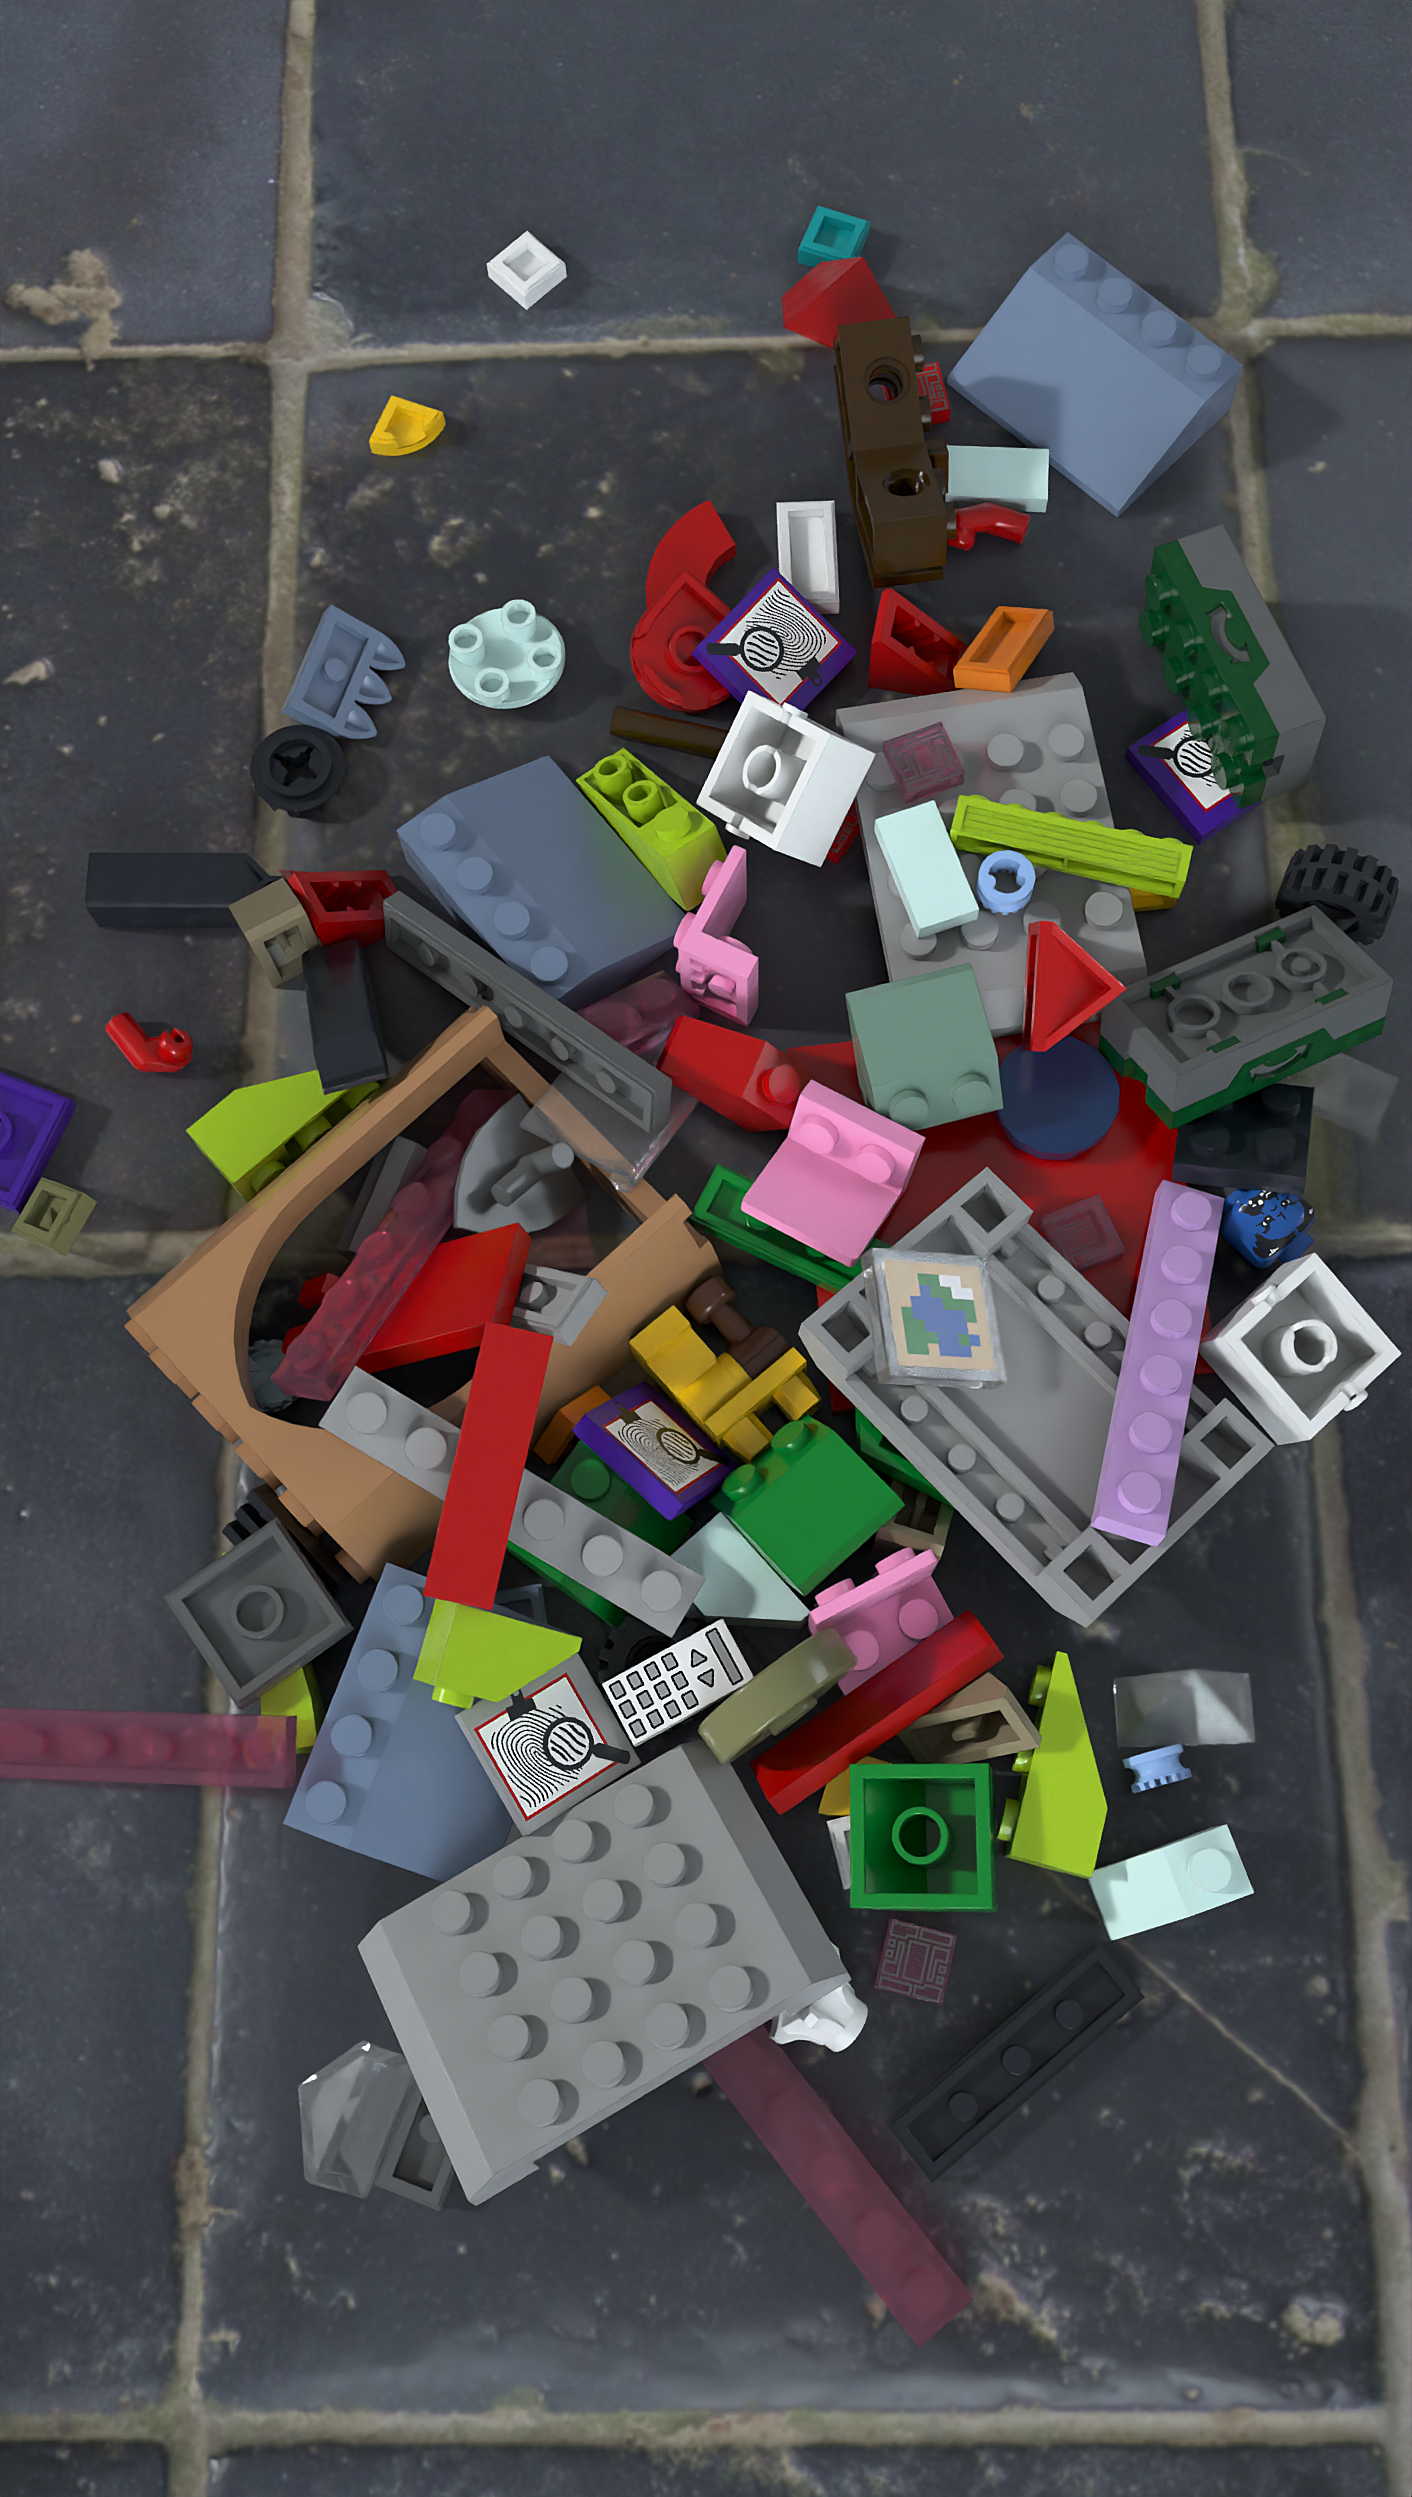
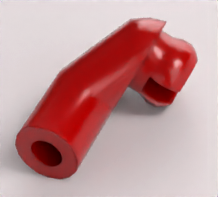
[105,1012,193,1072]

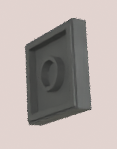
[164,1517,355,1710]

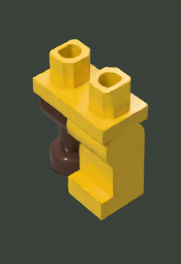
[629,1274,822,1464]

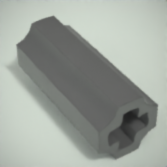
[336,1136,437,1266]

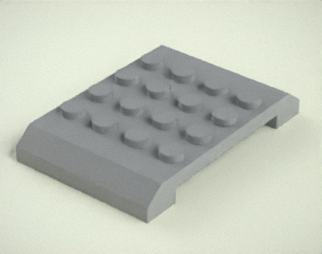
[835,672,1147,1038]
[798,1167,1275,1628]
[357,1739,852,2206]

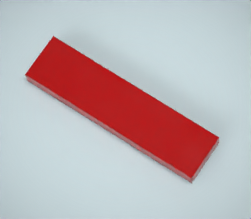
[423,1321,554,1610]
[749,1609,1004,1815]

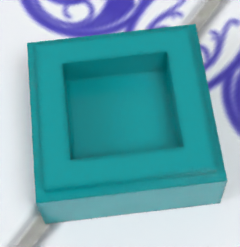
[798,206,870,267]

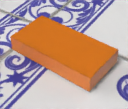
[953,606,1054,693]

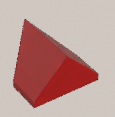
[782,256,896,349]
[868,587,968,696]
[278,869,398,949]
[1021,921,1127,1052]

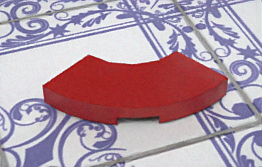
[646,500,736,609]

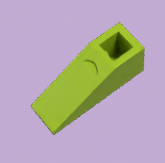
[576,748,727,912]
[186,1069,388,1202]
[996,1651,1108,1879]

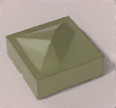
[11,1177,97,1257]

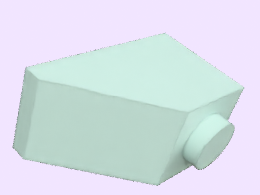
[670,1512,810,1629]
[1087,1824,1254,1940]

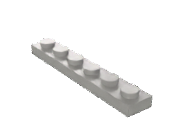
[319,1366,706,1638]

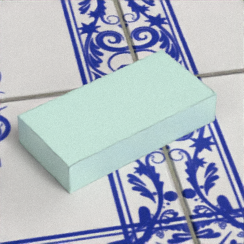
[945,445,1049,512]
[874,800,979,939]

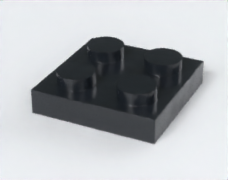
[1172,1083,1315,1195]

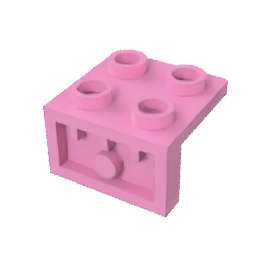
[674,845,759,1027]
[741,1079,925,1267]
[807,1547,954,1697]

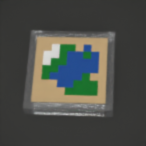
[860,1248,1007,1390]

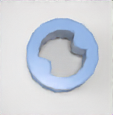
[976,850,1036,915]
[1122,1743,1192,1794]

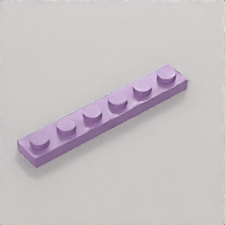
[1090,1179,1225,1547]

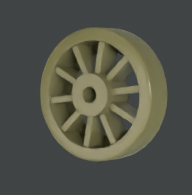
[698,1627,858,1764]

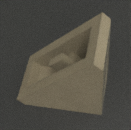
[228,878,321,988]
[872,1478,954,1570]
[897,1671,1042,1764]

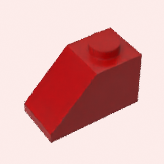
[655,1016,814,1133]

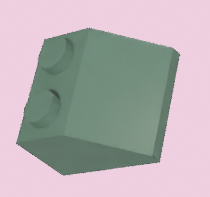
[845,962,1003,1131]

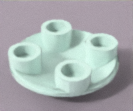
[448,600,566,709]

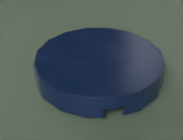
[993,1036,1120,1160]

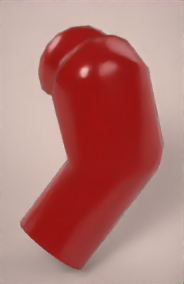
[947,502,1031,550]

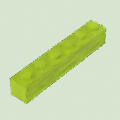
[949,794,1193,899]

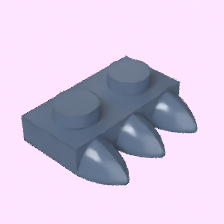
[281,605,406,739]

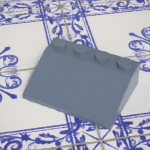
[947,232,1243,518]
[396,755,685,1016]
[283,1562,583,1883]

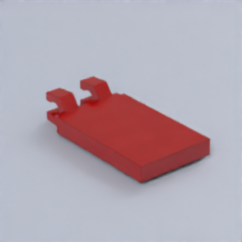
[281,1222,532,1380]

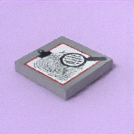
[454,1652,641,1836]

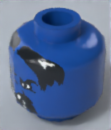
[1219,1188,1316,1269]

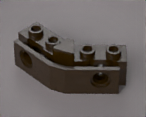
[833,316,957,589]

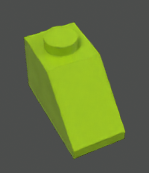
[413,1599,582,1710]

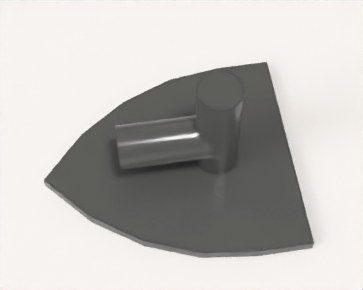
[453,1093,589,1234]

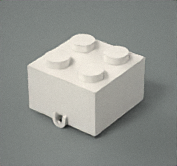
[696,690,876,867]
[1198,1253,1402,1445]

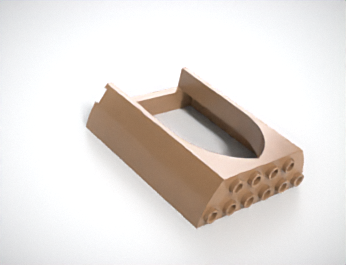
[124,1005,723,1585]

